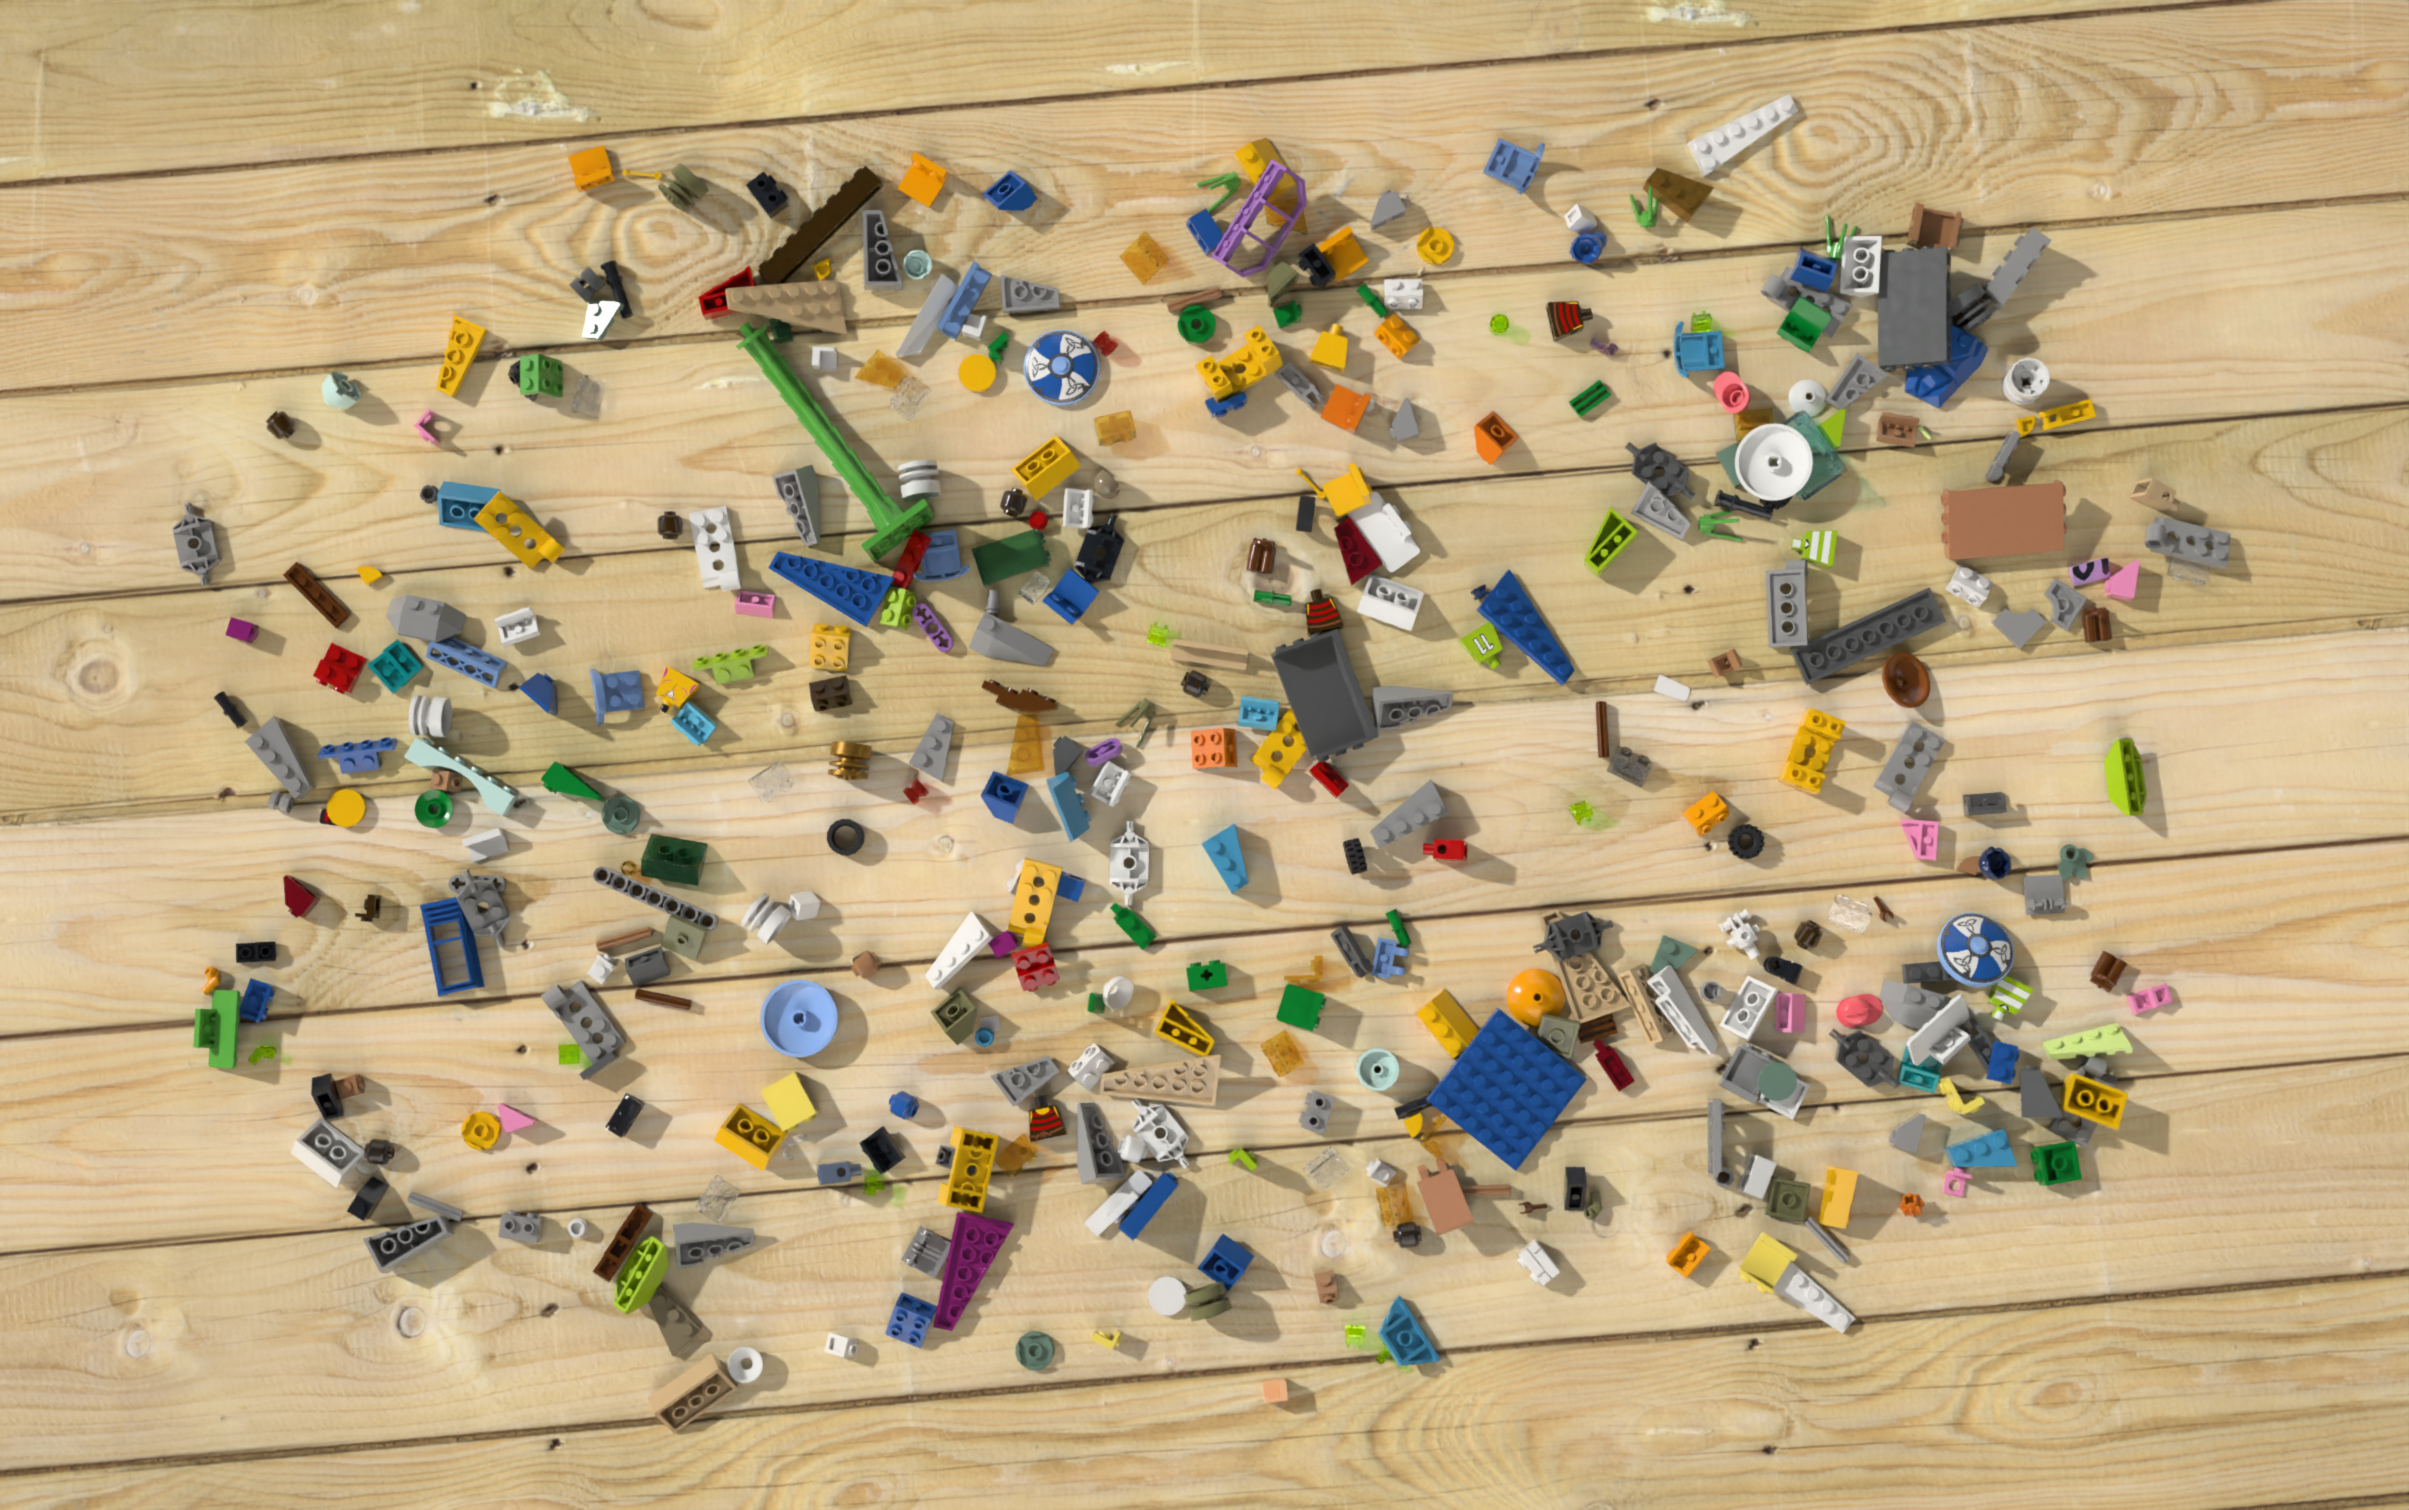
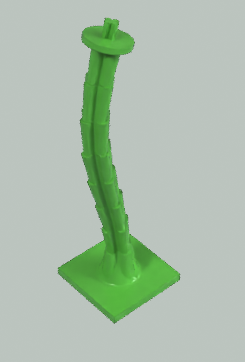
[736,322,935,563]

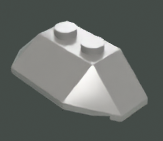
[386,595,467,643]
[1879,979,1953,1029]

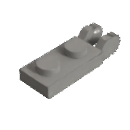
[1275,361,1325,411]
[1985,431,2021,482]

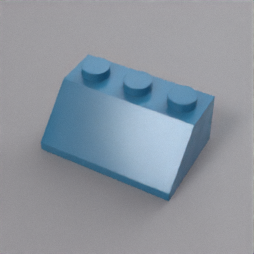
[437,481,500,532]
[1046,771,1091,842]

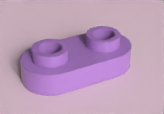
[1085,738,1123,766]

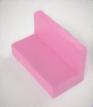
[1775,993,1805,1033]

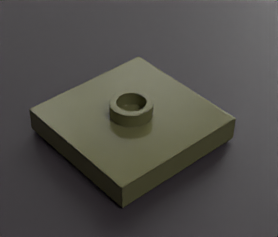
[661,913,707,961]
[1536,1013,1581,1059]
[1765,1176,1811,1222]

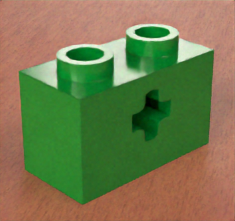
[1186,960,1228,991]

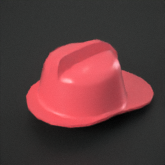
[1713,372,1750,414]
[1836,994,1882,1028]

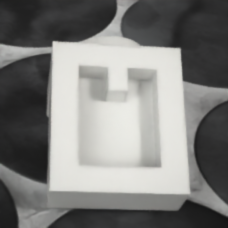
[587,954,617,985]
[1366,1158,1397,1188]
[825,1333,858,1358]

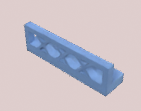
[937,261,992,341]
[426,636,507,689]

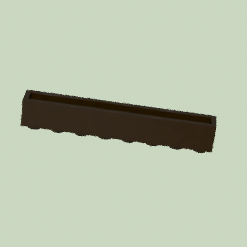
[758,166,883,285]

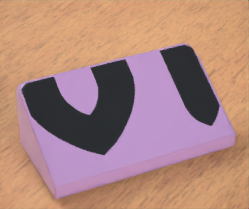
[2068,557,2111,587]

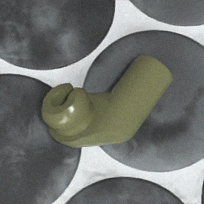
[1584,1191,1602,1220]

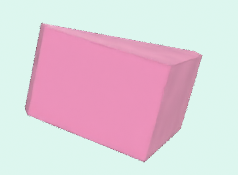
[498,1103,538,1133]

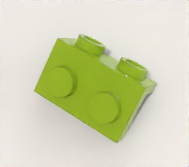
[879,587,917,630]
[1227,1148,1258,1171]

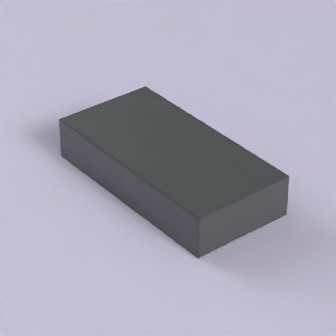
[579,1051,619,1080]

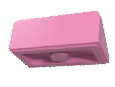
[735,590,776,618]

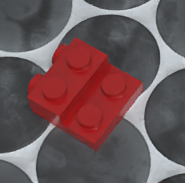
[313,642,368,694]
[1011,942,1060,992]

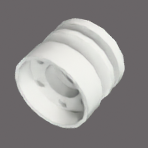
[2003,358,2050,405]
[898,460,941,501]
[408,695,452,737]
[741,893,792,944]

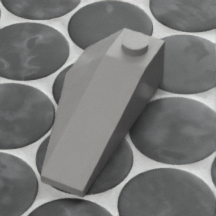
[969,612,1054,666]

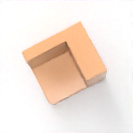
[1263,1378,1288,1403]

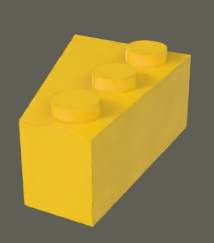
[1153,998,1215,1058]
[1819,1166,1858,1229]

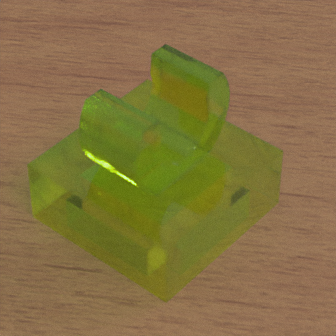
[1690,311,1712,333]
[1146,622,1169,647]
[1568,800,1593,825]
[558,1044,580,1064]
[863,1175,885,1196]
[1345,1325,1365,1348]

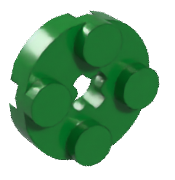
[1178,305,1216,344]

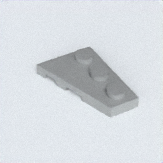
[1000,275,1060,313]
[1824,353,1889,411]
[1631,479,1691,540]
[909,713,954,782]
[991,1056,1060,1107]

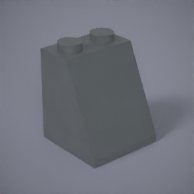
[2020,1066,2064,1118]

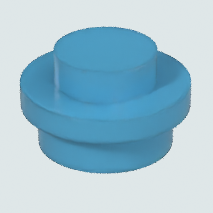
[975,1027,994,1047]

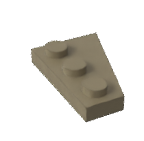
[648,1286,702,1357]

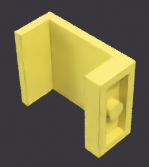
[761,1072,819,1133]
[1737,1232,1798,1295]

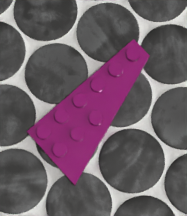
[933,1211,1014,1331]

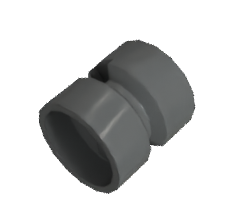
[569,267,606,303]

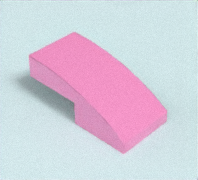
[2126,983,2173,1015]

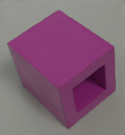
[225,617,259,644]
[988,930,1019,959]

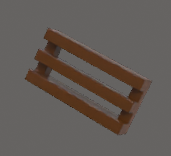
[1578,1014,1618,1044]

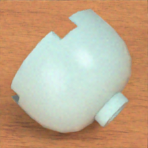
[321,371,361,409]

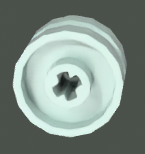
[1356,1048,1399,1091]

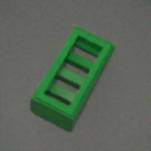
[1087,993,1105,1014]

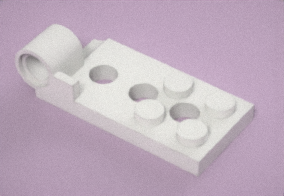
[689,506,742,592]

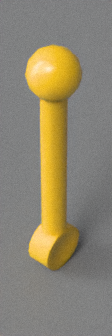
[622,169,662,180]
[1296,468,1326,499]

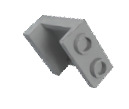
[1717,1042,1775,1103]

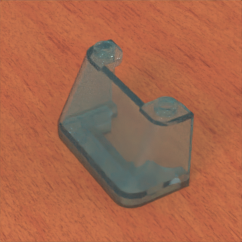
[1782,410,1848,501]

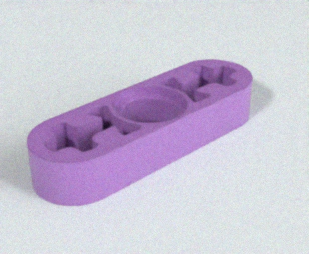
[913,604,953,652]

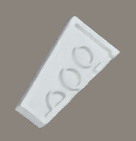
[925,911,993,991]

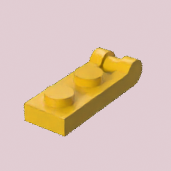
[2038,399,2096,431]

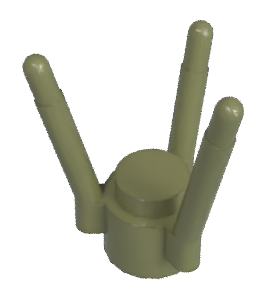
[1115,698,1157,748]

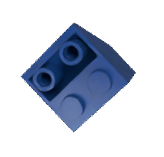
[1790,248,1837,292]

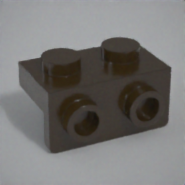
[809,675,852,712]

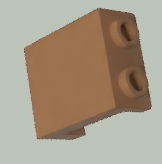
[1906,203,1963,252]

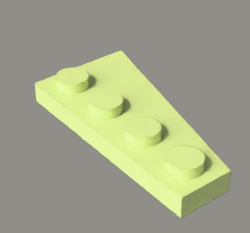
[2043,1023,2133,1060]

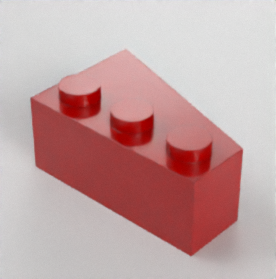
[698,265,756,320]

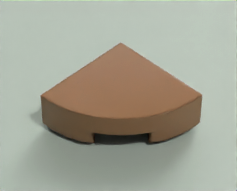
[1956,856,1980,876]

